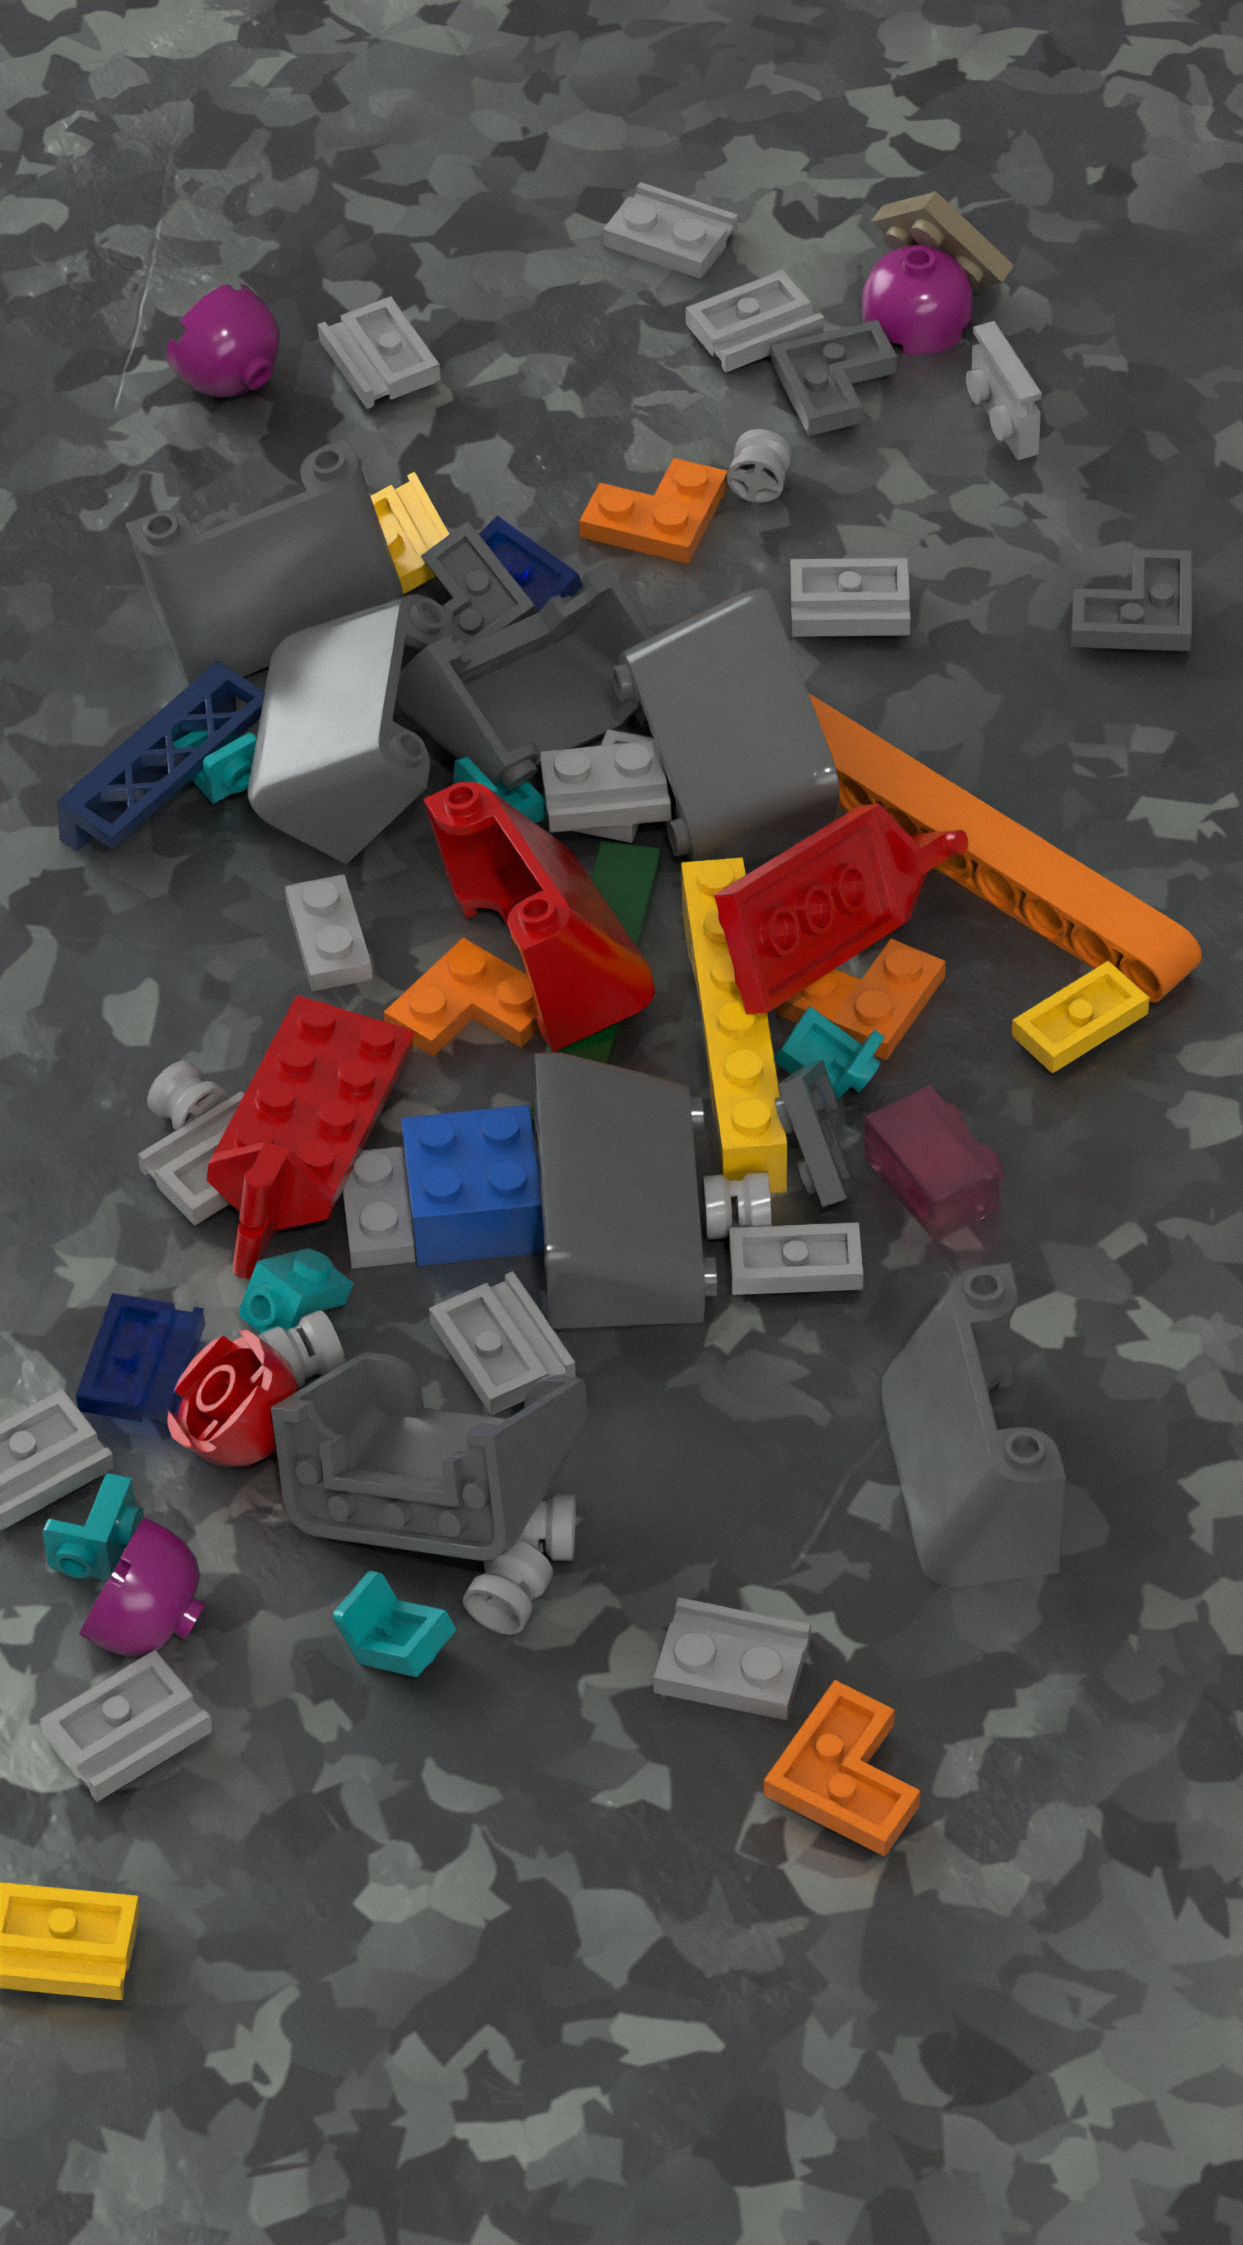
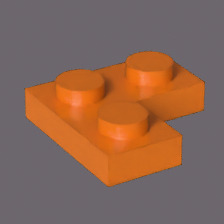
[579,458,728,564]
[384,937,539,1057]
[776,939,946,1060]
[764,1680,921,1857]

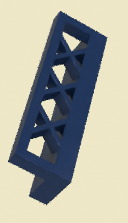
[57,661,265,852]

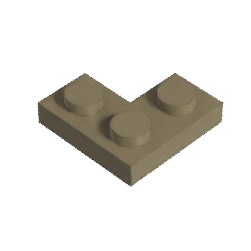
[871,191,1014,289]

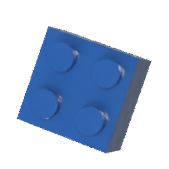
[401,1105,544,1266]

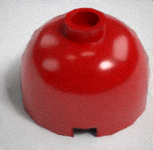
[167,1330,300,1467]

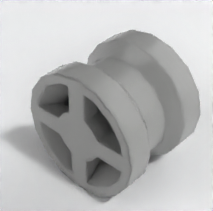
[727,429,792,503]
[147,1060,228,1131]

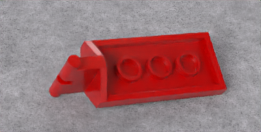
[714,804,968,1015]
[206,995,415,1279]

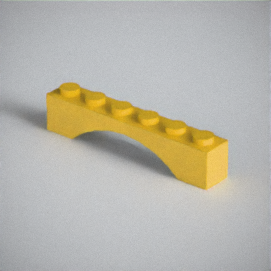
[681,857,787,1197]

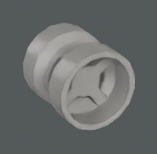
[702,1172,772,1240]
[259,1310,345,1389]
[518,1493,576,1562]
[463,1540,553,1635]

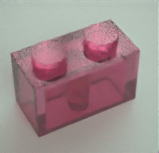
[864,1085,1004,1242]

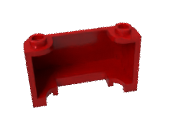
[423,782,656,1053]

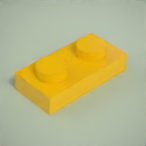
[1012,961,1149,1074]

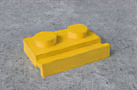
[371,472,449,594]
[0,1882,141,2000]

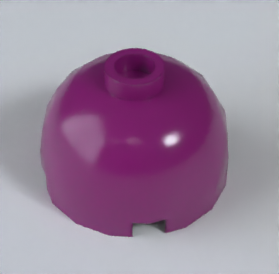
[861,245,974,355]
[166,284,280,399]
[79,1517,205,1657]

